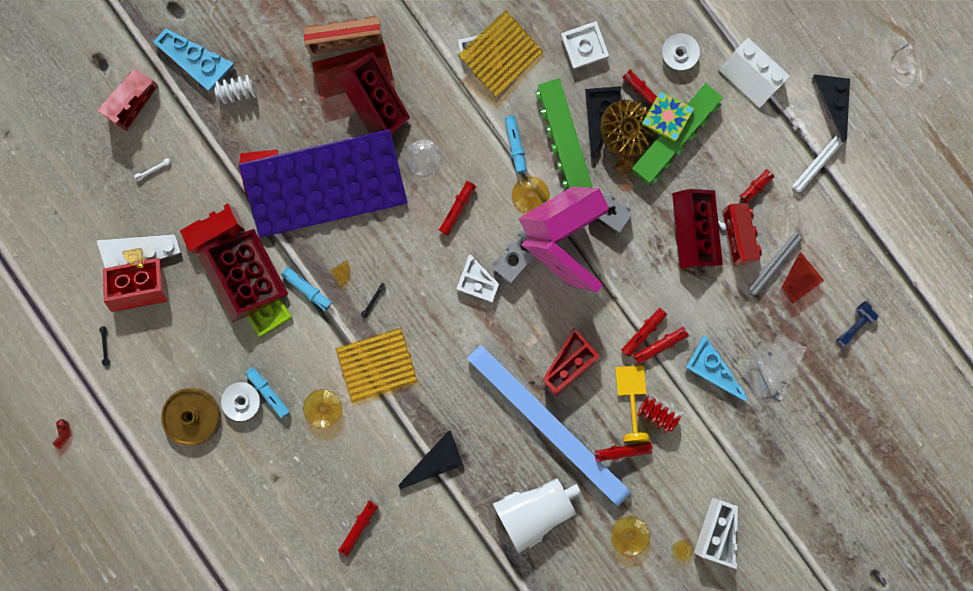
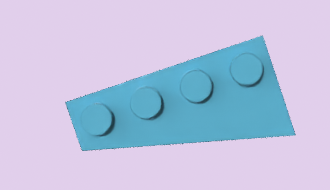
[153,28,235,92]

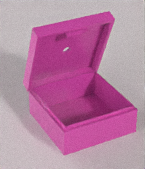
[518,187,609,292]

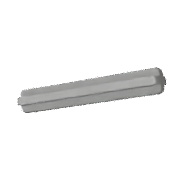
[748,233,802,296]

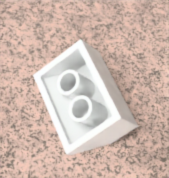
[718,38,790,108]

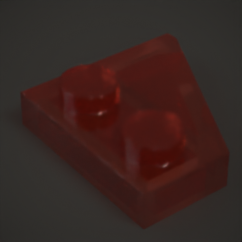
[780,252,824,304]

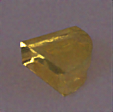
[122,248,144,268]
[330,260,350,287]

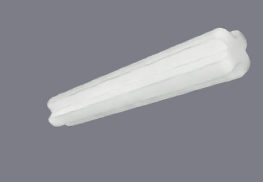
[792,135,844,193]

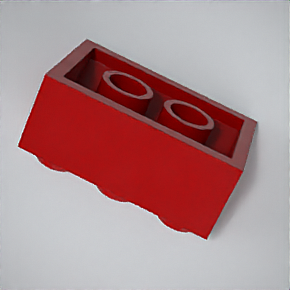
[722,203,762,266]
[103,258,168,312]

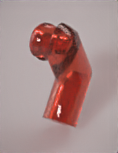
[52,419,71,449]

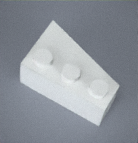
[694,497,738,569]

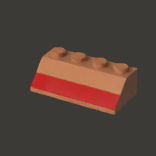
[304,16,384,55]

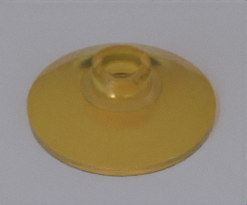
[512,176,550,214]
[303,389,342,428]
[611,516,650,556]

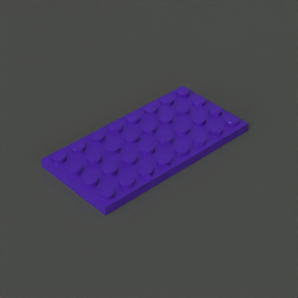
[239,129,408,238]

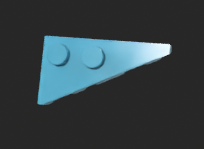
[685,335,747,401]

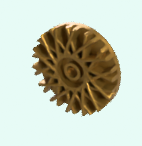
[600,99,654,157]
[161,388,221,446]

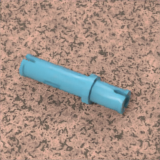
[505,115,527,173]
[281,266,332,311]
[245,367,290,419]

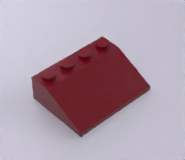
[198,229,288,322]

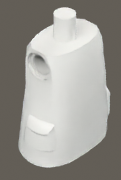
[493,478,582,553]

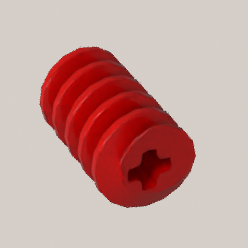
[637,394,681,434]

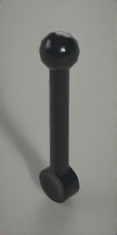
[361,283,385,318]
[99,326,110,366]

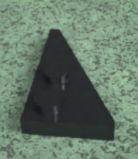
[812,74,850,142]
[585,86,622,155]
[398,430,464,489]

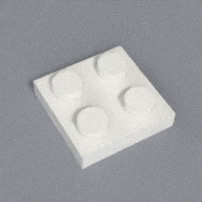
[561,21,609,70]

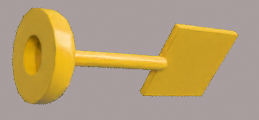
[615,365,650,444]

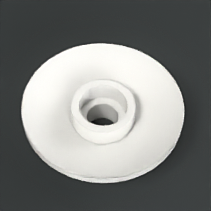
[662,33,700,71]
[221,382,260,421]

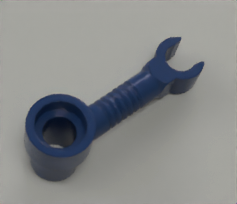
[836,300,879,347]

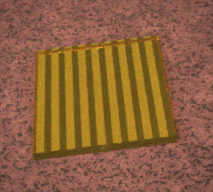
[457,10,544,98]
[335,328,418,403]

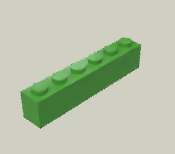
[535,78,593,190]
[630,83,723,186]

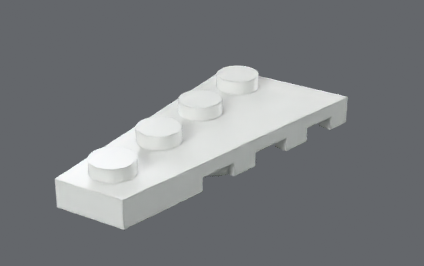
[97,234,182,268]

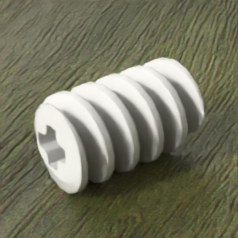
[215,75,257,106]

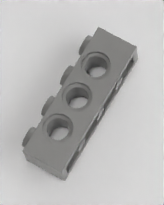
[493,229,535,285]

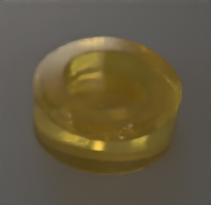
[672,540,692,560]

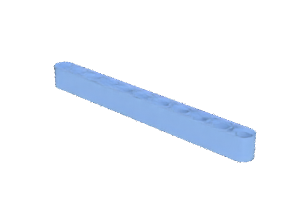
[467,345,631,506]

